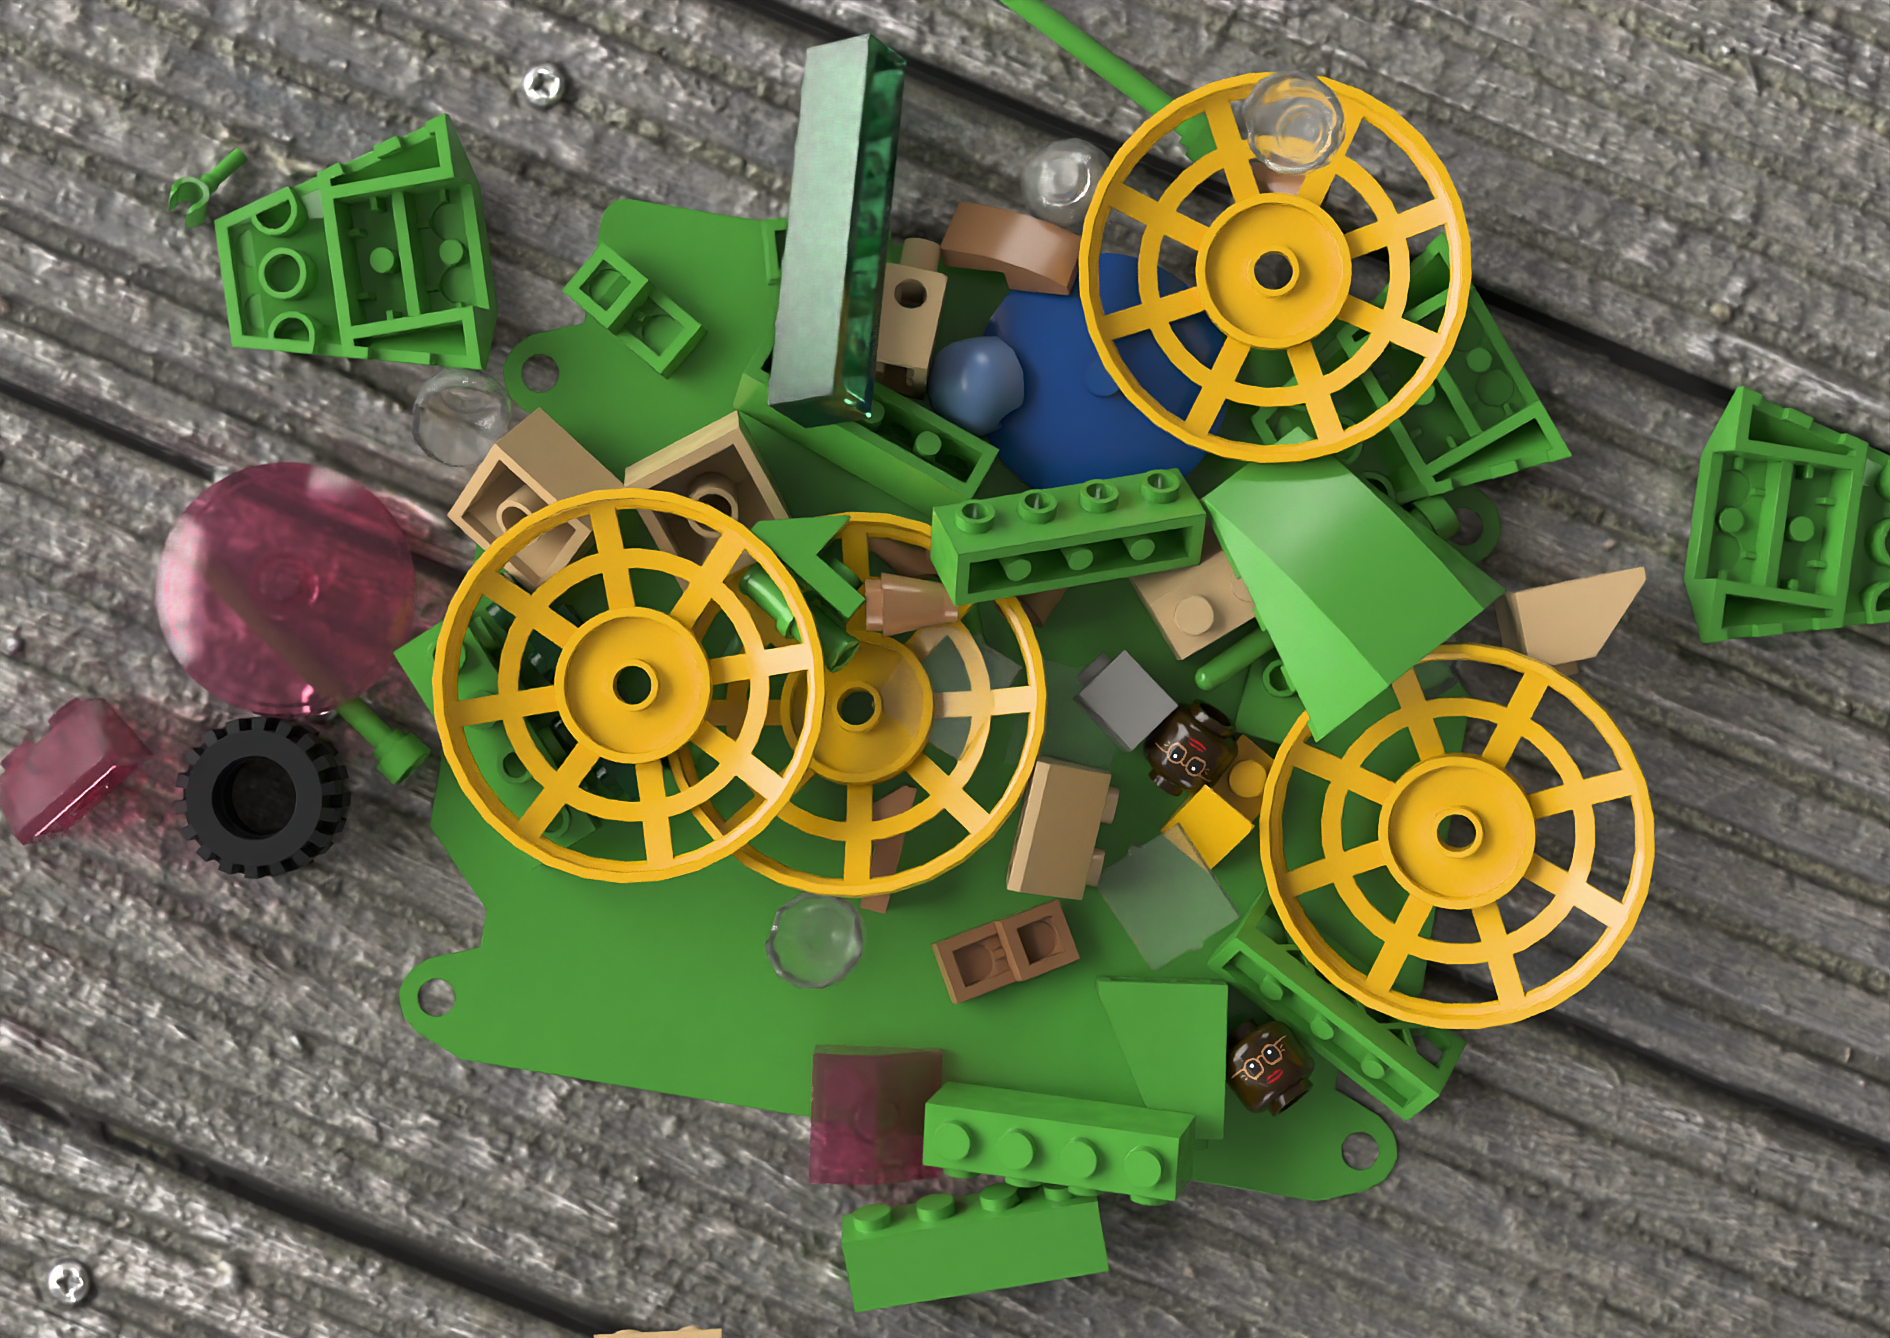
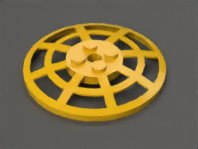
[1078,71,1472,464]
[432,488,827,883]
[668,512,1048,898]
[1259,642,1655,1029]

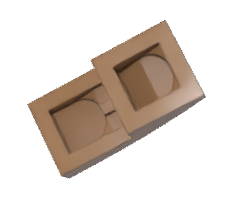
[940,202,1082,295]
[931,899,1080,1004]

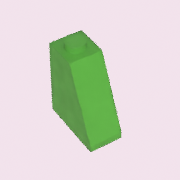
[1096,975,1228,1150]

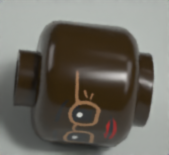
[1143,699,1239,797]
[1225,1018,1315,1117]

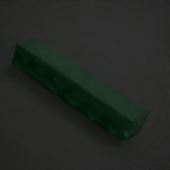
[768,33,906,429]

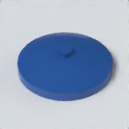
[983,253,1228,490]

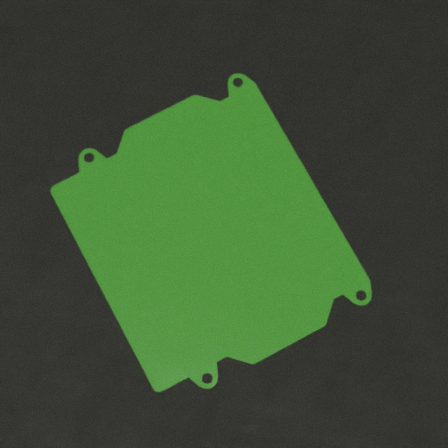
[399,199,1501,1202]

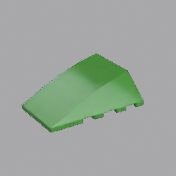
[214,113,498,370]
[1250,231,1572,505]
[1683,386,1890,643]
[1200,426,1507,743]

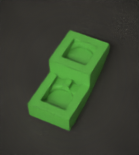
[562,242,708,380]

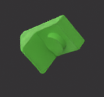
[750,515,865,625]

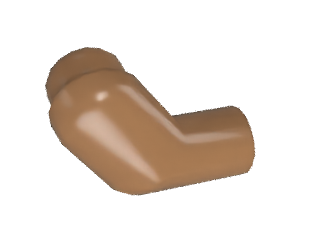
[868,537,939,580]

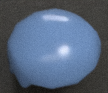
[926,336,1024,437]

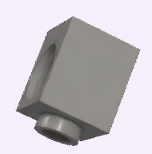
[1072,650,1178,754]

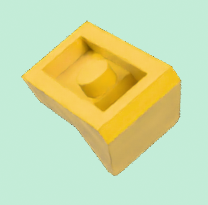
[1159,734,1274,872]

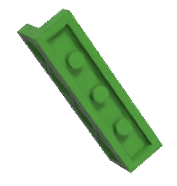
[1206,887,1467,1122]

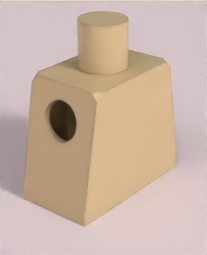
[862,238,948,400]

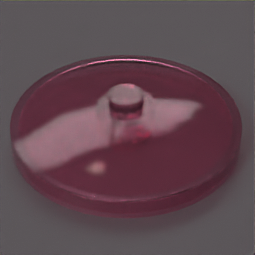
[155,462,417,718]

